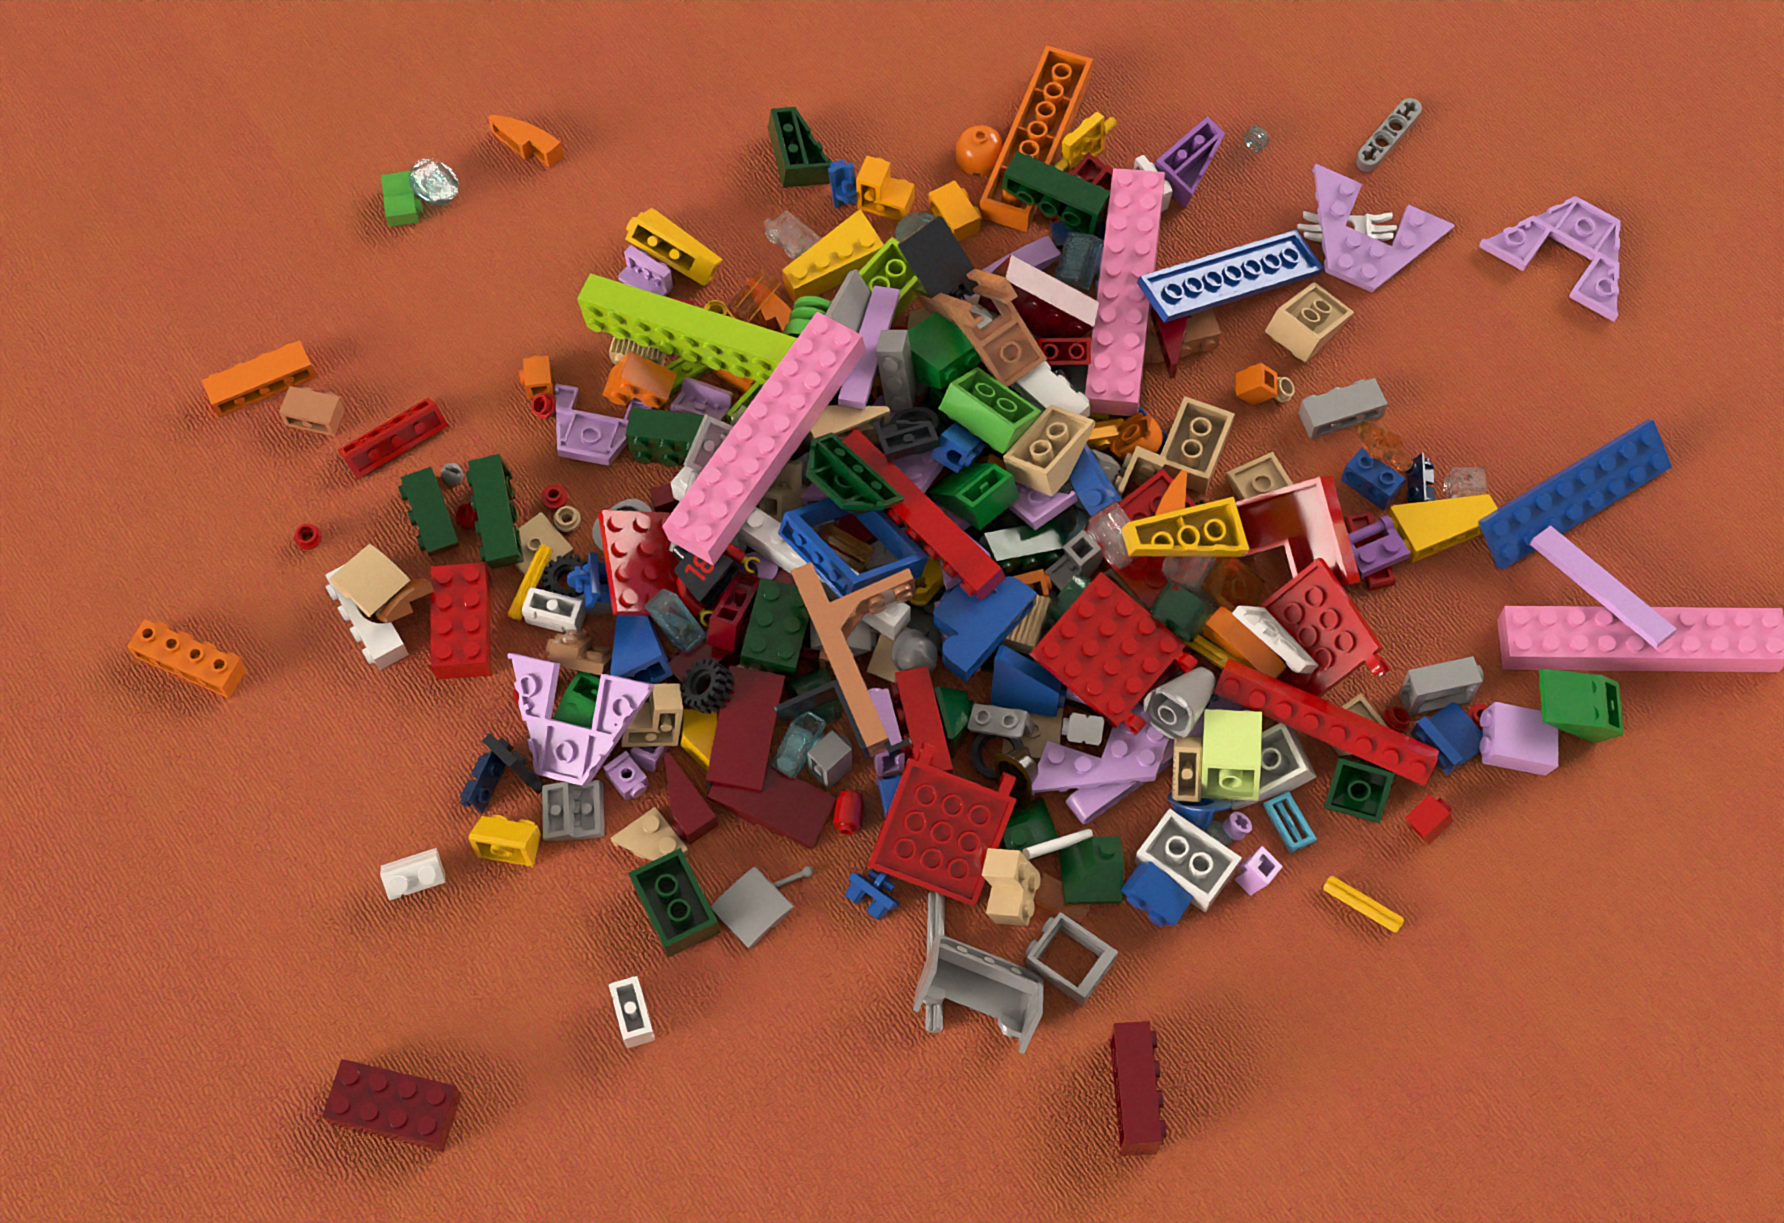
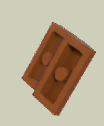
[372,578,434,623]

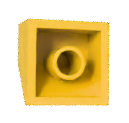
[468,815,541,867]

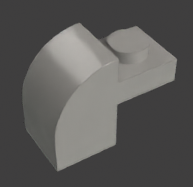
[1044,530,1103,595]

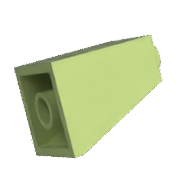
[1201,709,1262,801]

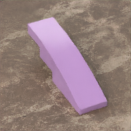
[964,235,1062,299]

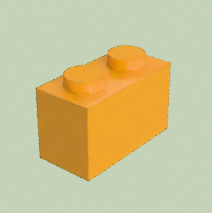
[929,181,982,242]

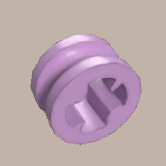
[1223,811,1252,841]

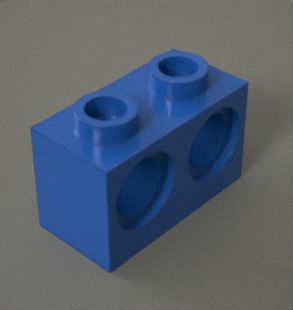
[1341,448,1405,511]

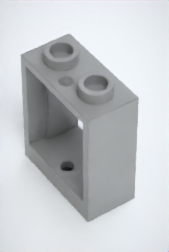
[1398,656,1484,716]
[1025,912,1118,1006]

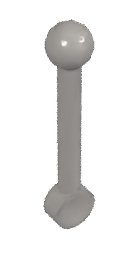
[772,866,813,888]

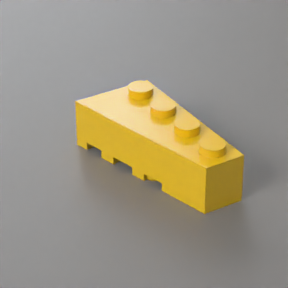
[782,209,884,303]
[1121,497,1249,557]

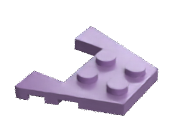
[555,384,655,466]

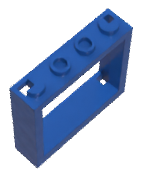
[778,498,929,598]

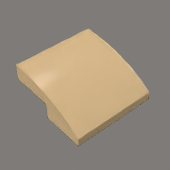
[329,543,410,617]

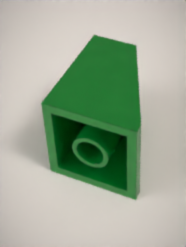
[908,312,981,389]

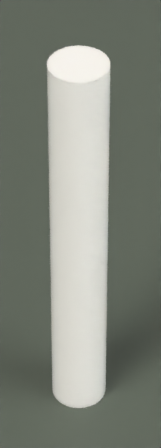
[1022,829,1093,860]

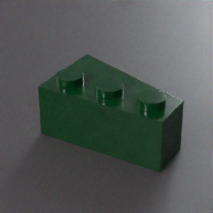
[768,107,833,188]

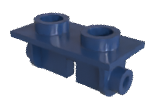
[1406,453,1435,504]
[460,751,506,813]

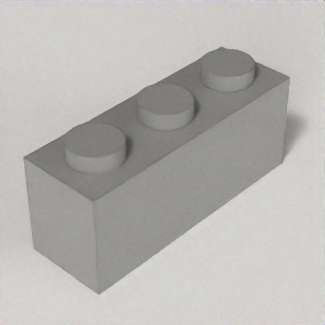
[876,330,918,411]
[1298,378,1388,440]

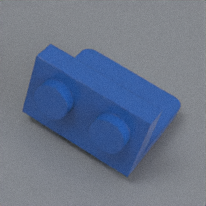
[1411,702,1483,776]

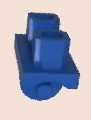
[828,159,858,209]
[567,552,611,609]
[845,869,900,920]

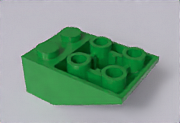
[926,462,1019,530]
[1539,669,1624,743]
[553,671,600,728]

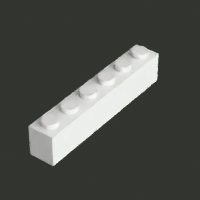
[954,305,1090,417]

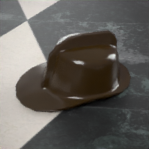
[994,746,1039,809]

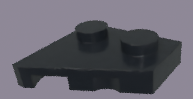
[872,419,940,462]
[482,733,545,794]

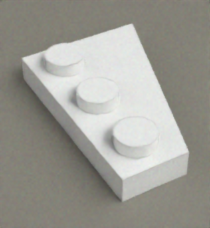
[1232,606,1318,673]

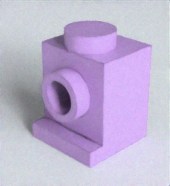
[603,751,649,802]
[1234,846,1283,896]

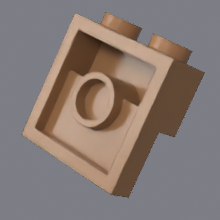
[546,630,613,675]

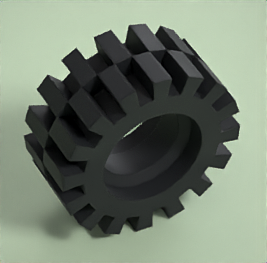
[542,554,587,598]
[680,658,734,714]

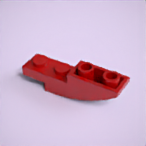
[1034,338,1091,365]

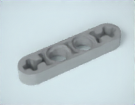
[1356,98,1422,172]

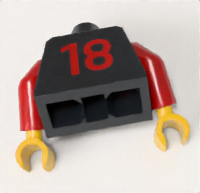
[673,543,760,626]

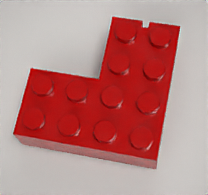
[1234,475,1361,587]

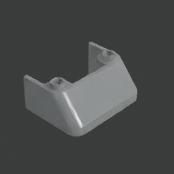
[913,935,1044,1054]

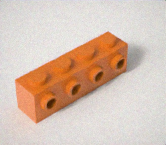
[127,619,246,699]

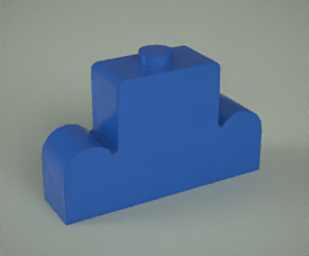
[933,576,1037,683]

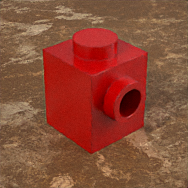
[1405,794,1453,845]

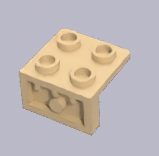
[1114,446,1167,506]

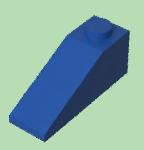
[1069,444,1122,517]

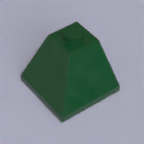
[934,687,975,759]
[1324,754,1395,824]
[1000,797,1061,860]
[1058,836,1124,905]

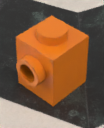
[519,355,555,399]
[1235,363,1278,406]

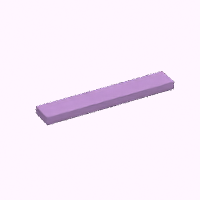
[838,285,900,409]
[1530,526,1677,649]

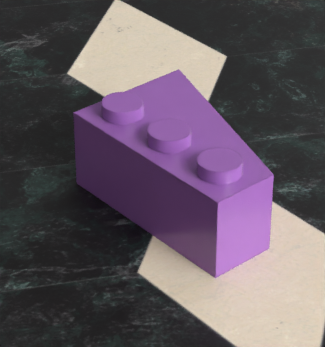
[1154,116,1225,209]

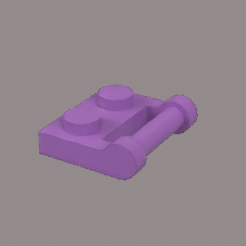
[1348,515,1410,578]

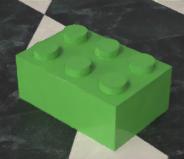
[939,367,1042,454]

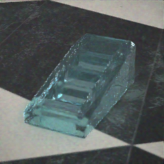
[1059,504,1090,544]

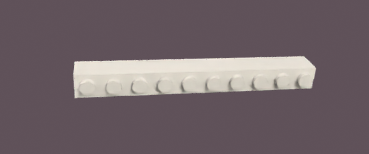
[671,466,910,641]

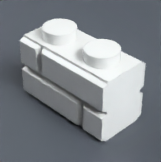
[522,587,586,632]
[380,848,445,901]
[609,976,655,1048]

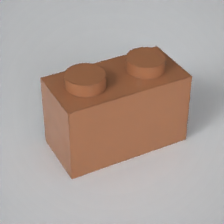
[279,386,345,436]

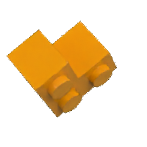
[856,156,915,223]

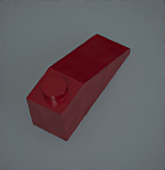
[1150,304,1192,379]
[707,572,761,652]
[664,752,718,845]

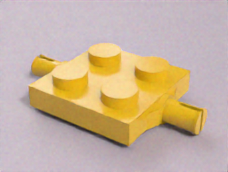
[1054,112,1117,173]

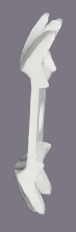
[1298,211,1397,242]

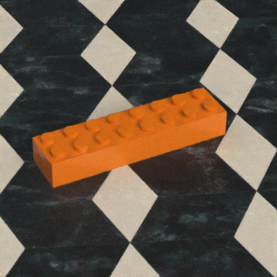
[980,45,1093,232]

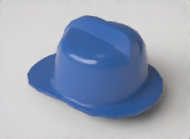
[1167,792,1232,830]

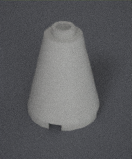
[1144,667,1217,739]

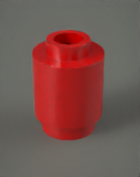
[833,791,864,835]

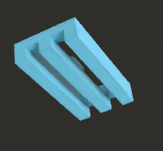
[1263,791,1317,854]

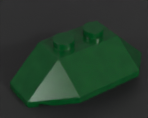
[806,432,904,514]

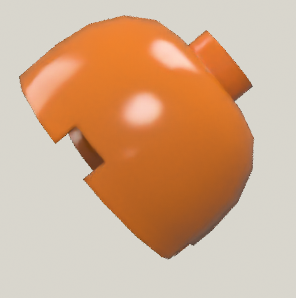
[955,125,1004,176]
[1109,412,1163,462]

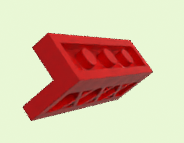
[337,397,449,479]

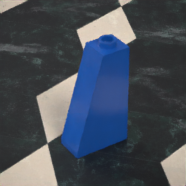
[610,616,673,684]

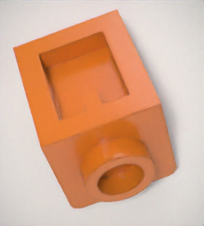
[1013,569,1052,597]

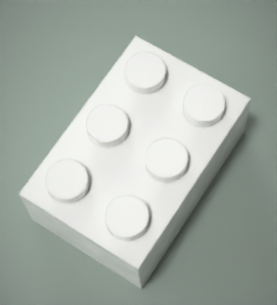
[1134,809,1241,913]

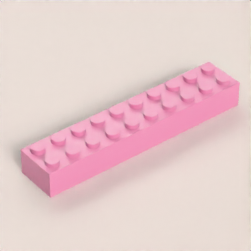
[1085,168,1165,416]
[662,312,866,566]
[1497,606,1784,672]

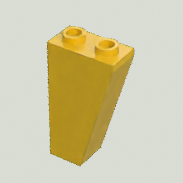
[625,208,723,286]
[1387,494,1498,563]

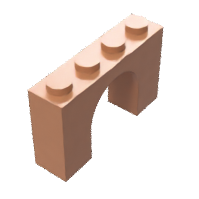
[1144,308,1221,364]

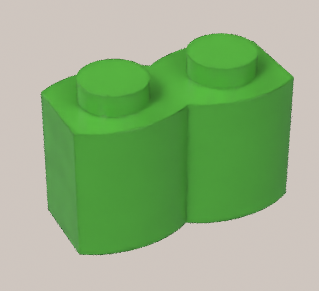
[381,170,423,227]

